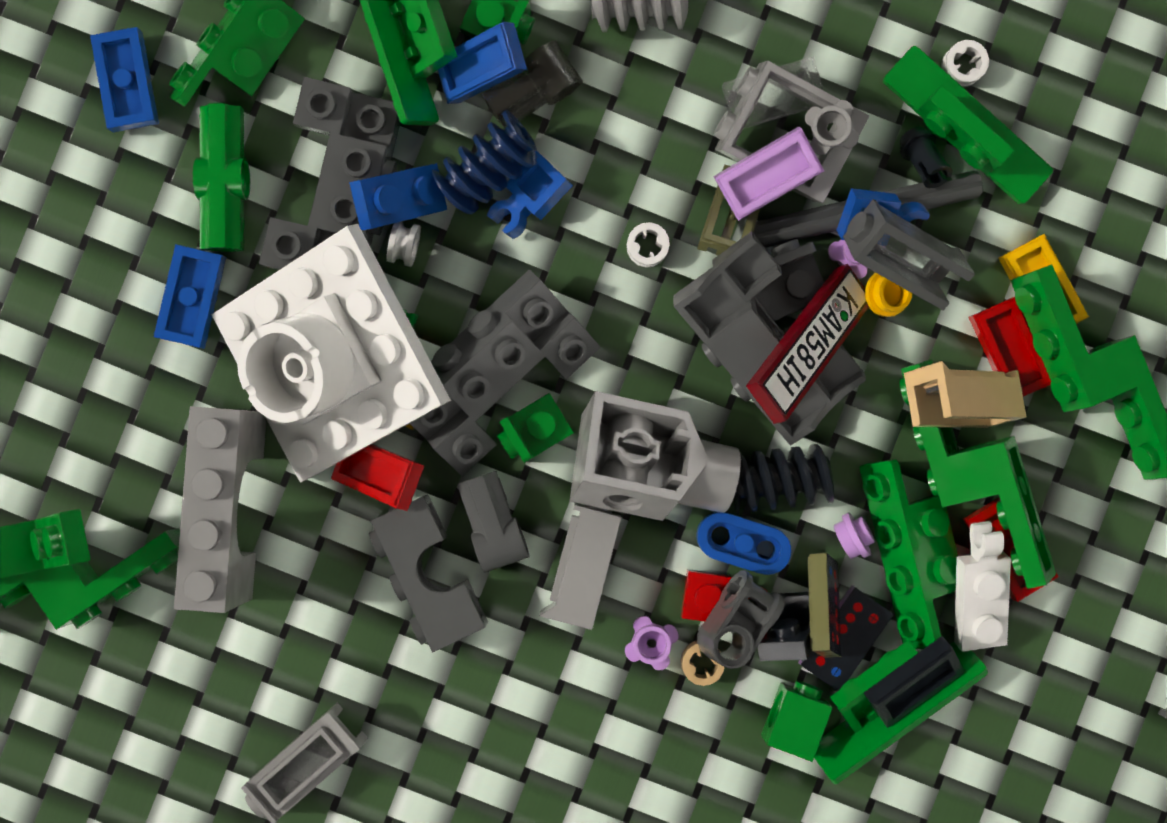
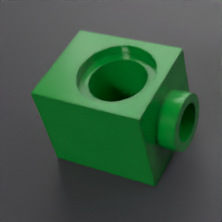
[761,680,833,762]

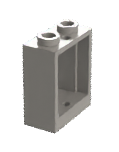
[714,61,869,203]

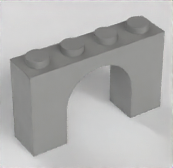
[174,406,266,613]

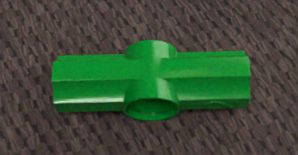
[193,103,251,252]

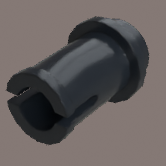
[900,127,953,189]

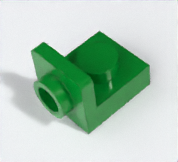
[460,0,535,45]
[497,393,574,463]

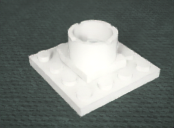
[211,224,451,483]

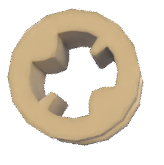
[680,641,724,686]

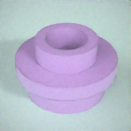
[834,512,875,559]

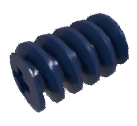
[432,110,537,214]

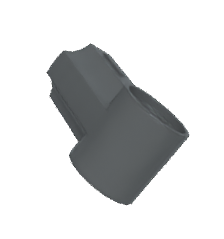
[457,471,530,573]

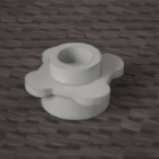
[805,100,859,155]

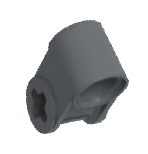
[697,570,785,669]

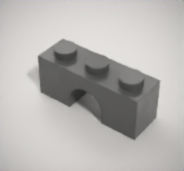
[369,494,488,653]

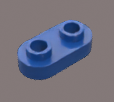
[696,512,791,575]

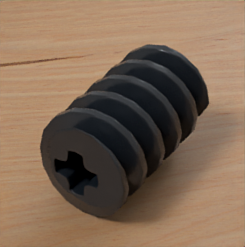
[733,444,834,514]

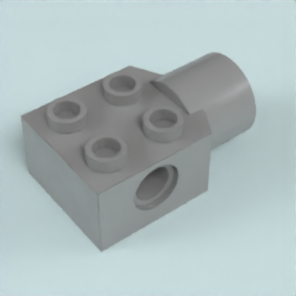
[570,391,741,521]

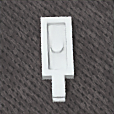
[954,521,1011,652]

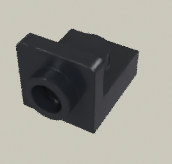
[757,592,812,661]

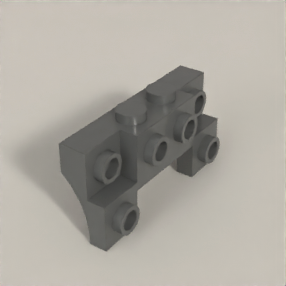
[259,77,401,270]
[673,231,866,446]
[409,270,601,477]

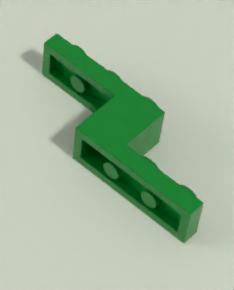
[1010,264,1167,480]
[900,359,1056,589]
[0,509,91,579]
[0,528,180,630]

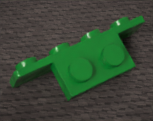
[169,0,305,106]
[360,0,458,126]
[883,46,1053,205]
[860,459,958,649]
[814,640,988,784]

